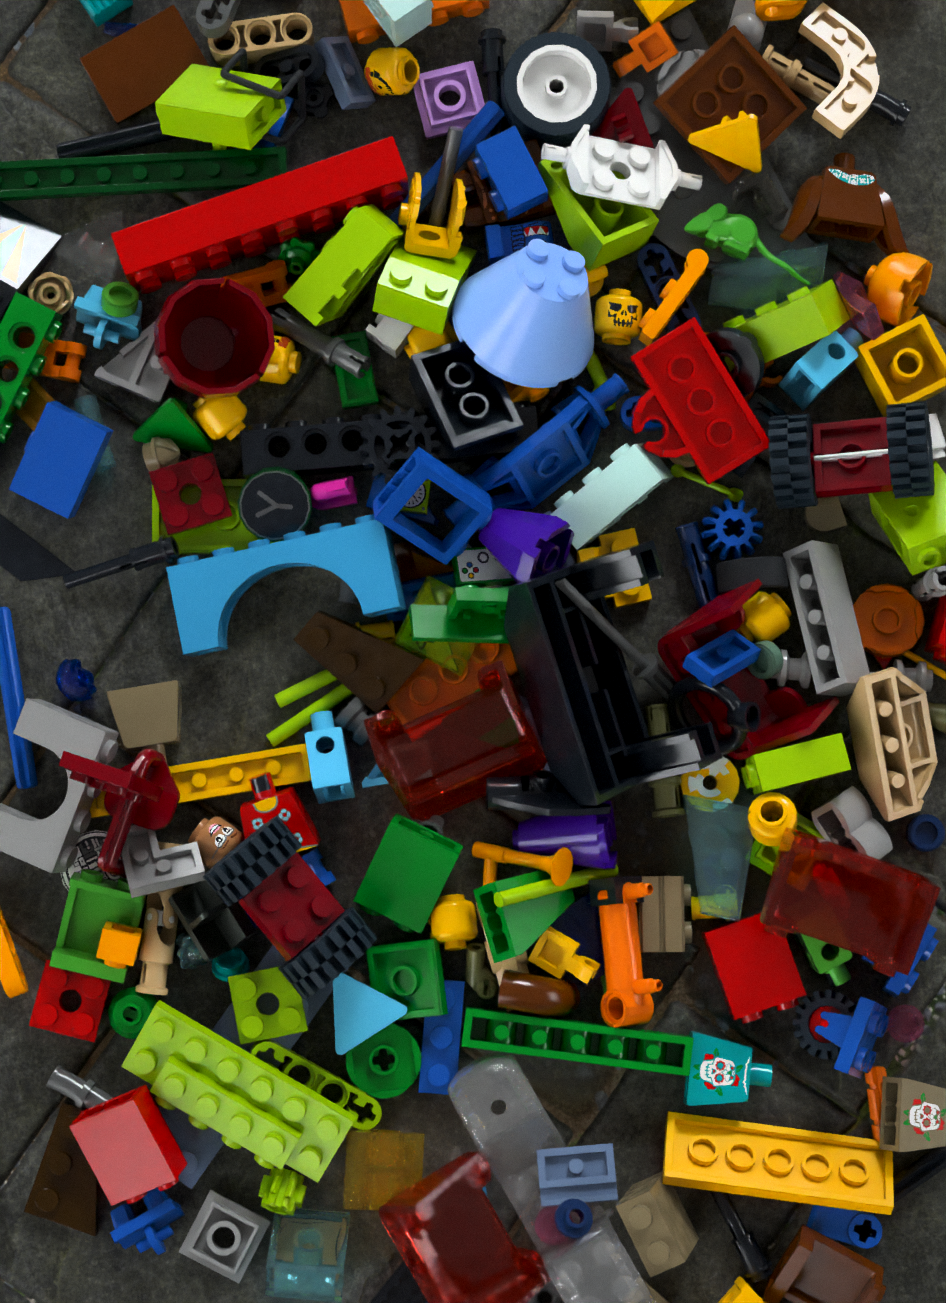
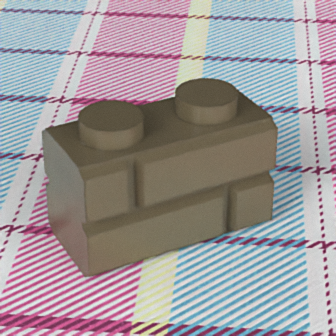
[637,876,692,953]

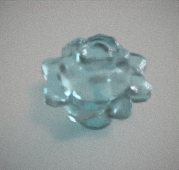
[175,933,208,970]

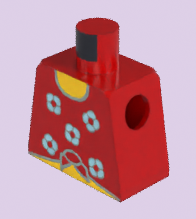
[240,772,321,852]

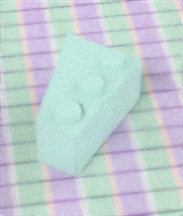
[550,443,674,550]

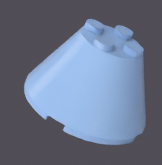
[452,239,594,388]

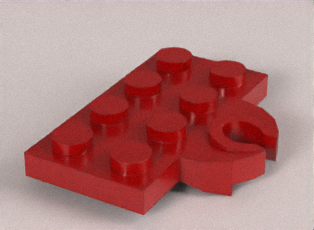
[629,317,770,484]

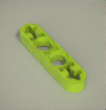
[249,1039,382,1130]

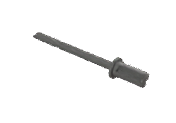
[555,578,677,701]

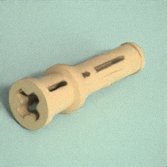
[762,44,836,105]

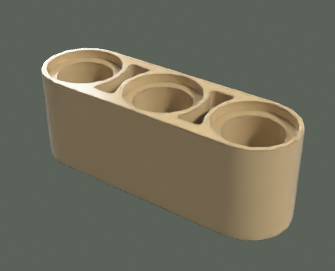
[208,13,315,67]

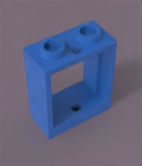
[372,446,493,565]

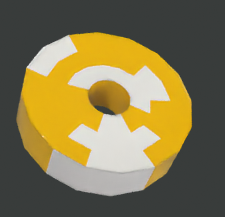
[679,756,740,813]

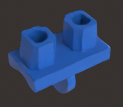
[110,1188,185,1255]

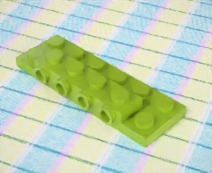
[121,1000,357,1183]

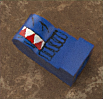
[484,221,554,266]

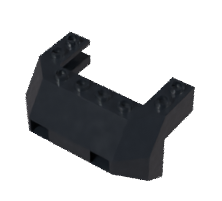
[504,540,722,805]

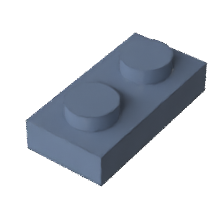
[314,36,376,110]

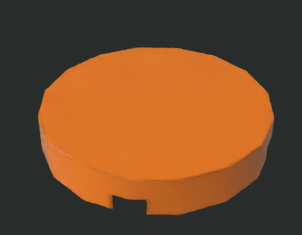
[853,583,925,658]

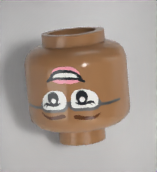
[188,816,244,869]

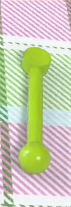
[671,464,744,502]

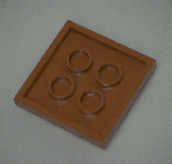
[653,25,807,185]

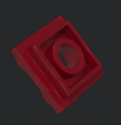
[149,452,233,536]

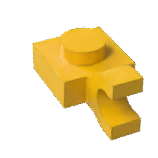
[528,926,601,984]

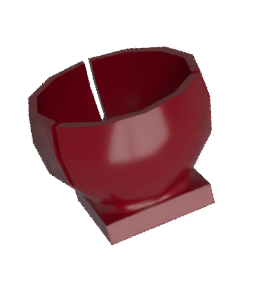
[154,278,275,399]

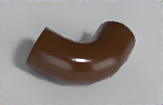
[498,969,581,1016]

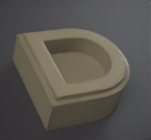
[804,496,847,533]

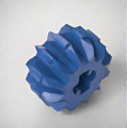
[701,499,764,561]

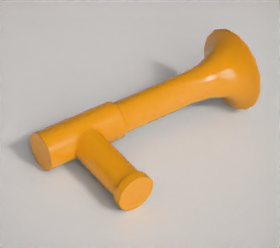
[471,841,573,887]

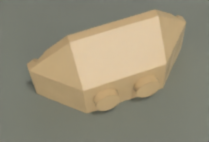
[846,667,938,822]

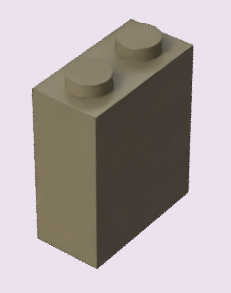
[615,1171,699,1278]

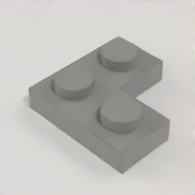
[121,825,205,898]

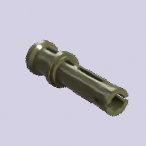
[644,704,685,819]

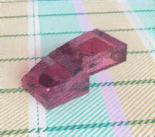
[833,271,885,340]

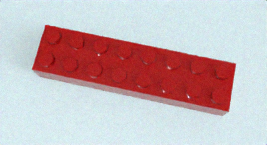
[111,136,409,294]

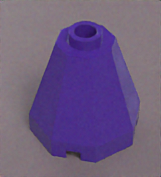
[477,508,574,584]

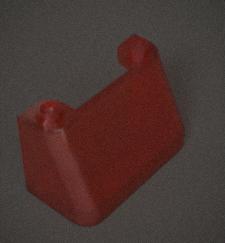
[760,827,941,977]
[379,1151,551,1303]

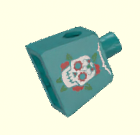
[683,1031,772,1106]

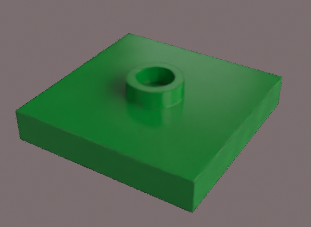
[366,939,448,1020]

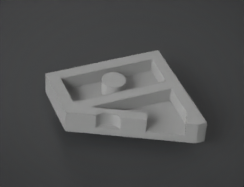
[94,321,172,405]

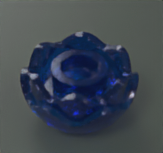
[55,659,98,702]

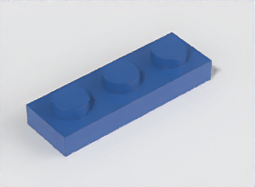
[418,979,465,1095]

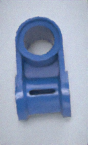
[806,1205,883,1249]

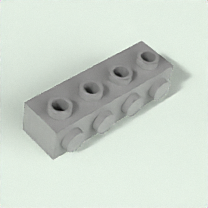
[783,540,870,697]

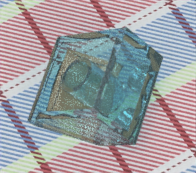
[266,1208,351,1303]

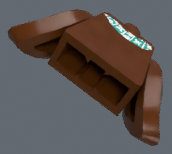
[779,153,909,256]

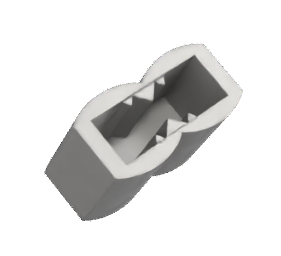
[811,786,893,876]

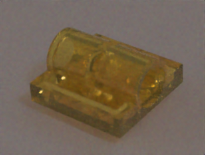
[343,1129,425,1212]

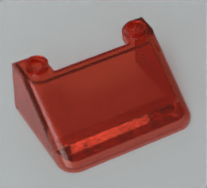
[363,659,547,821]

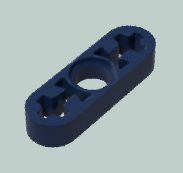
[636,243,701,333]

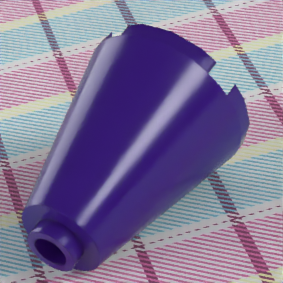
[512,800,617,870]

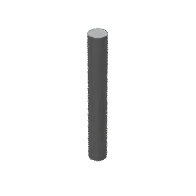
[428,126,463,227]

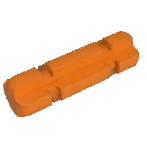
[864,1066,887,1141]

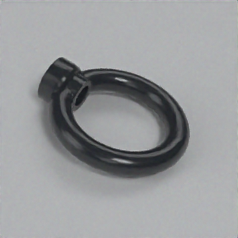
[668,676,761,755]

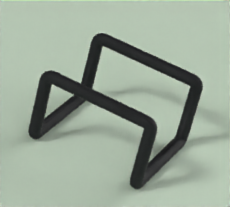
[220,48,306,146]

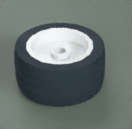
[501,32,611,149]

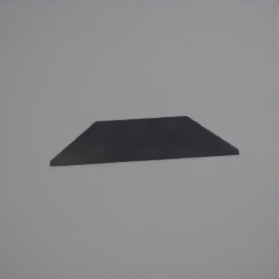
[0,514,75,581]

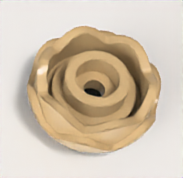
[28,272,74,315]

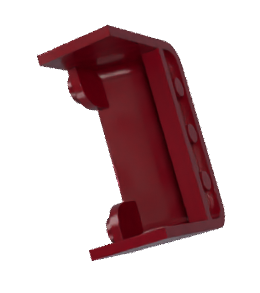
[657,578,840,760]

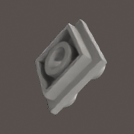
[179,1190,271,1284]

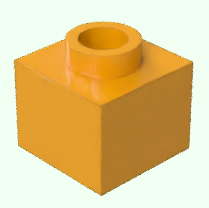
[96,921,144,969]

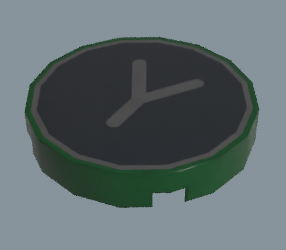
[238,467,312,542]

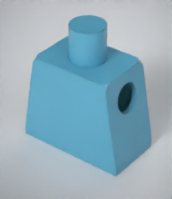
[778,328,863,411]
[304,711,355,804]

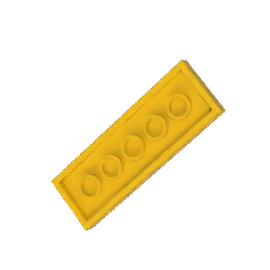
[662,1111,894,1215]

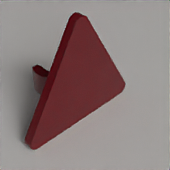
[590,87,655,149]

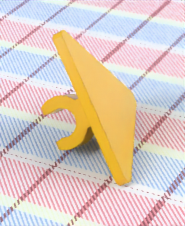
[688,110,762,173]

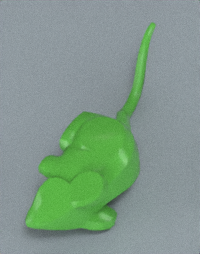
[684,203,811,286]

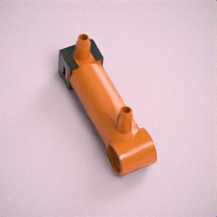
[588,876,663,1028]

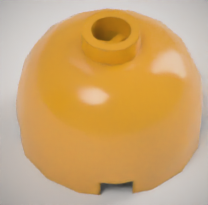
[864,252,933,327]

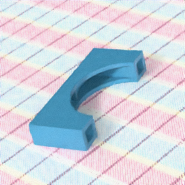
[166,514,407,657]

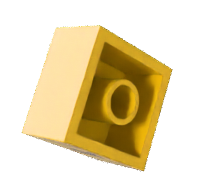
[854,314,946,417]

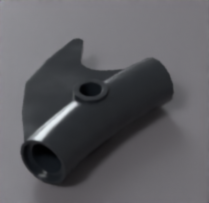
[486,770,611,816]

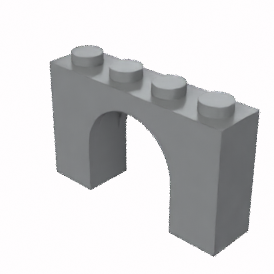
[0,698,119,873]

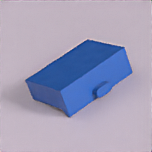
[9,401,114,519]

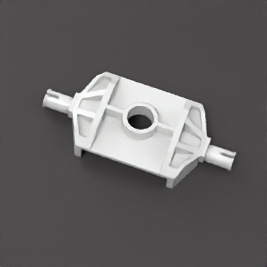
[541,124,703,210]

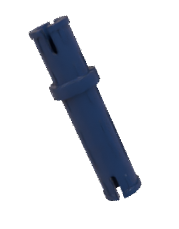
[675,521,719,609]

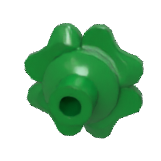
[278,237,321,275]

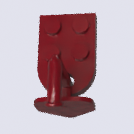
[58,749,180,878]

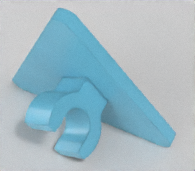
[333,972,408,1055]

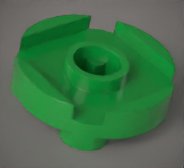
[346,1023,421,1099]

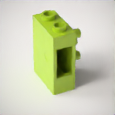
[155,64,286,150]
[868,460,946,576]

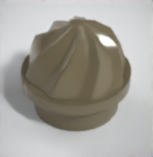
[142,436,180,471]

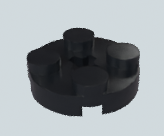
[706,327,765,398]

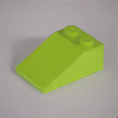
[538,159,659,271]
[372,236,477,335]

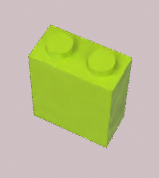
[741,733,851,795]

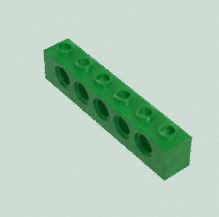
[0,292,63,443]
[461,1006,694,1076]

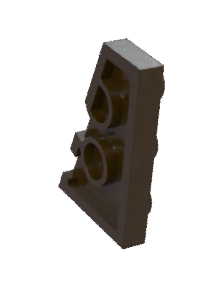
[293,610,427,714]
[24,1101,99,1237]

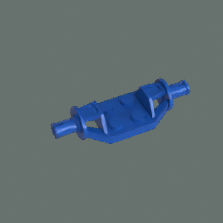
[442,373,629,527]

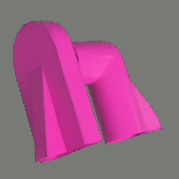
[309,476,358,510]

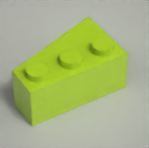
[283,204,405,327]
[722,279,850,373]

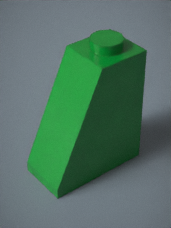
[473,870,575,963]

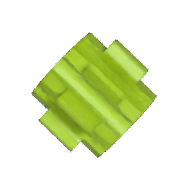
[258,1168,307,1216]

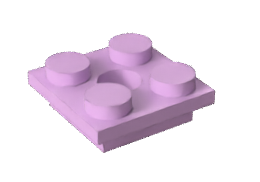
[413,61,485,140]

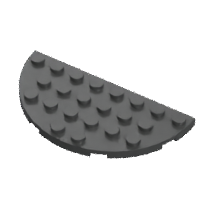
[613,8,821,280]

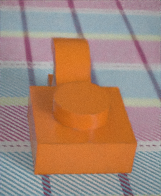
[612,20,679,78]

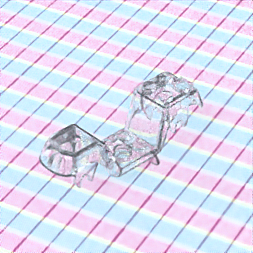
[448,1051,656,1303]

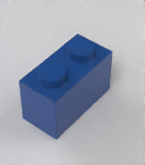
[472,126,548,220]

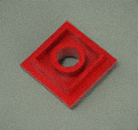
[29,959,111,1043]

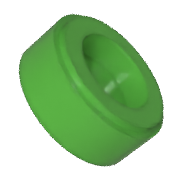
[101,282,139,317]

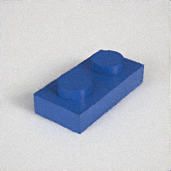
[682,629,761,688]

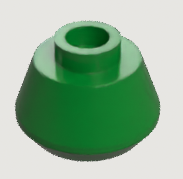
[108,987,157,1039]

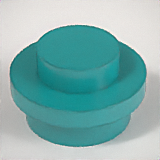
[212,948,250,982]

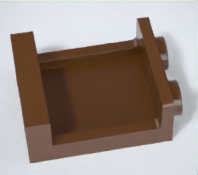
[763,1224,886,1303]

